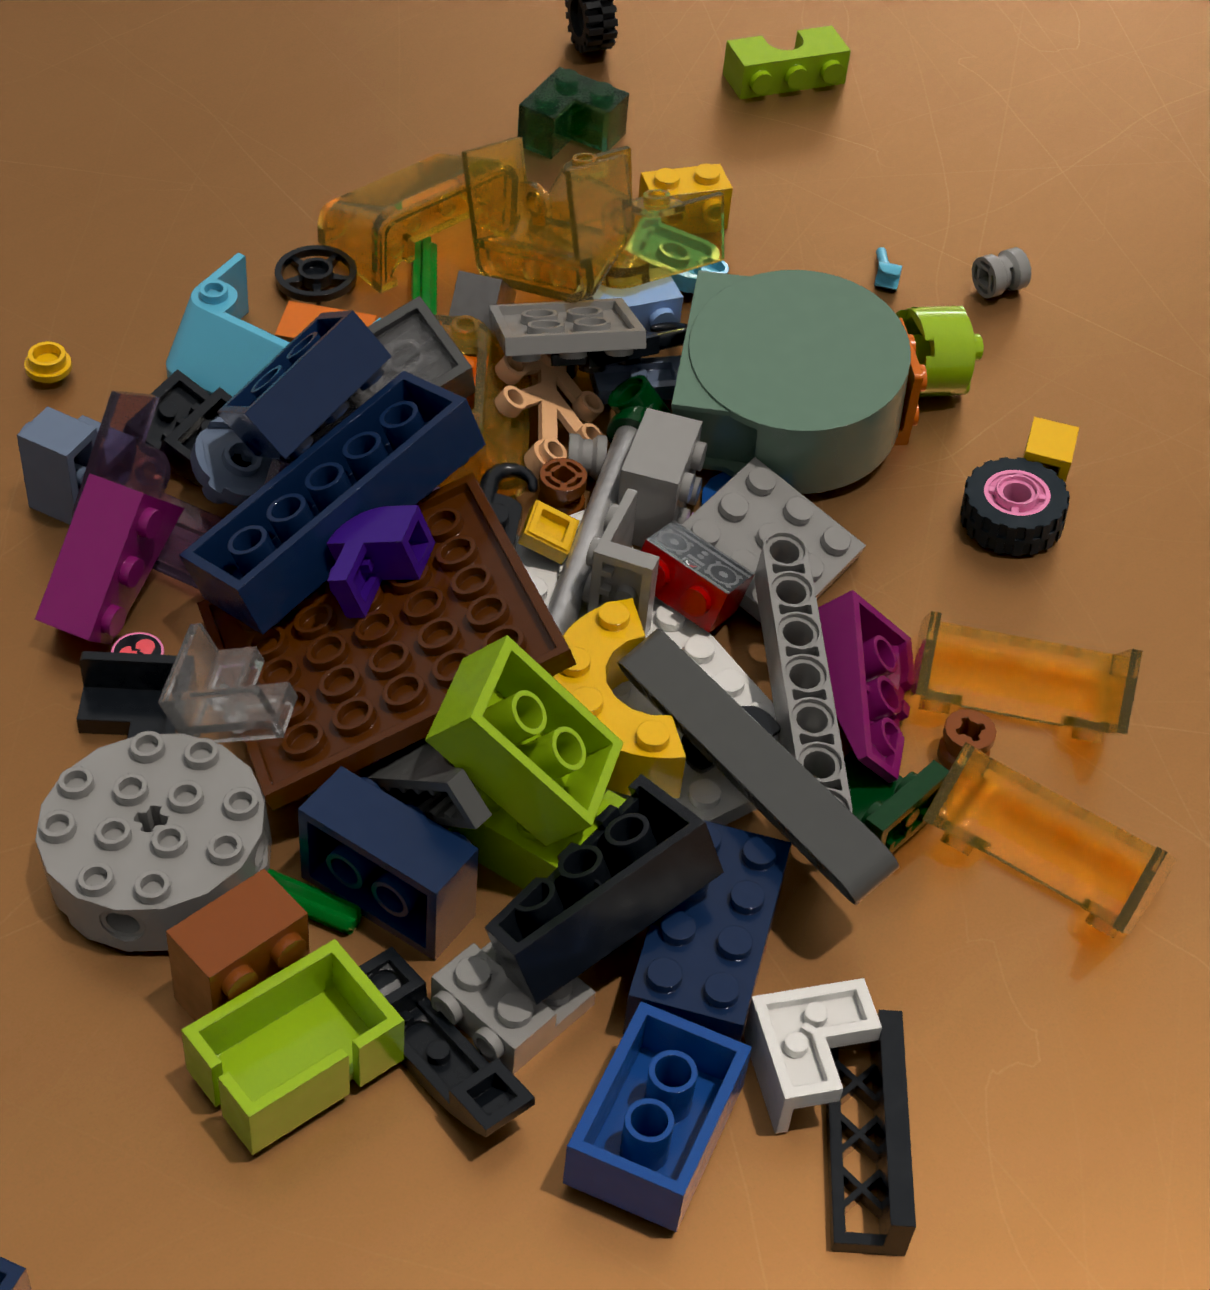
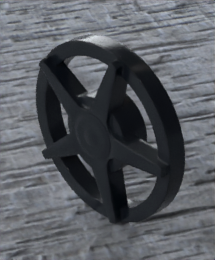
[275,245,357,305]

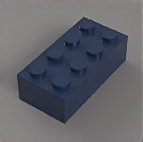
[623,820,791,1042]

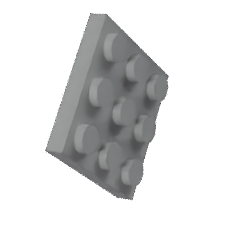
[489,298,646,362]
[681,457,866,623]

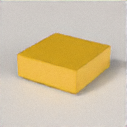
[517,499,580,565]

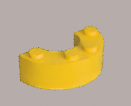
[553,598,686,798]

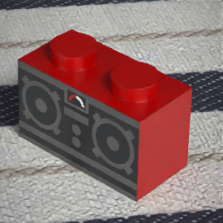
[641,520,755,633]

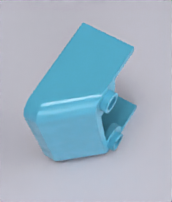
[166,253,382,397]

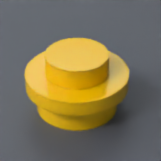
[24,341,72,384]

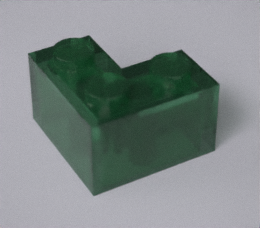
[517,67,629,159]

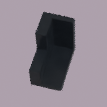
[77,651,193,739]

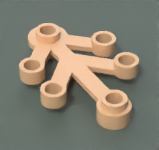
[495,354,604,479]

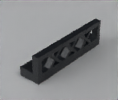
[826,1009,916,1256]

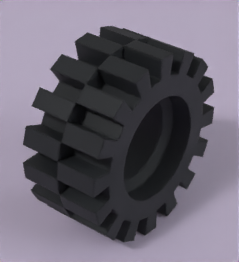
[565,0,618,53]

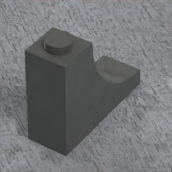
[361,737,492,829]

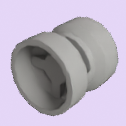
[972,247,1031,298]

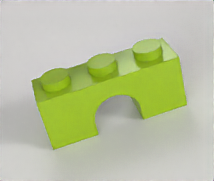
[723,25,851,99]

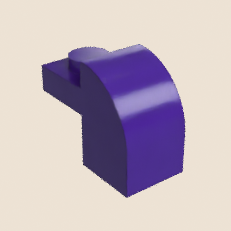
[327,505,436,618]

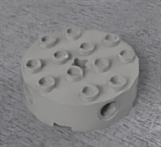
[35,731,272,952]

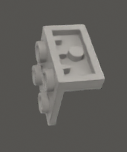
[582,488,660,638]

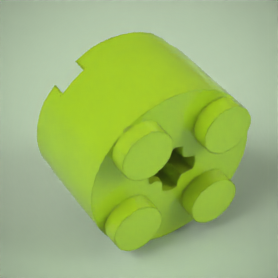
[896,306,984,397]

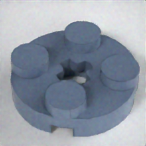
[190,417,291,506]

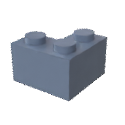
[17,406,134,525]

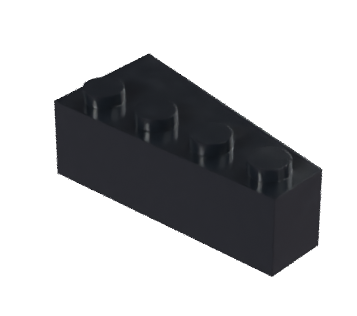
[484,774,724,1005]

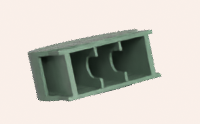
[671,270,911,494]

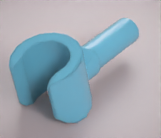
[874,247,902,291]

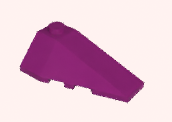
[818,590,915,783]

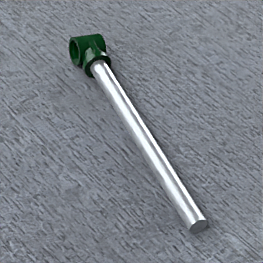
[548,375,672,635]

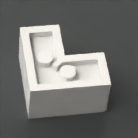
[743,978,882,1134]

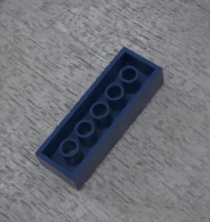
[179,371,486,635]

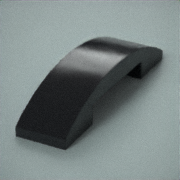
[359,947,535,1137]

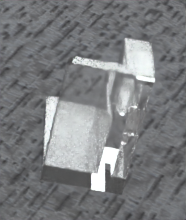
[158,623,298,743]

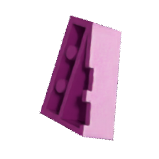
[35,473,185,645]

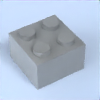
[617,408,707,547]

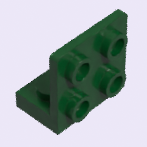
[844,750,951,854]

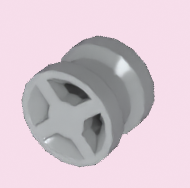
[567,433,607,482]

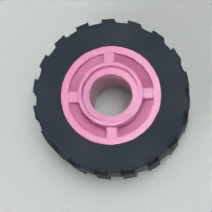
[960,457,1070,556]

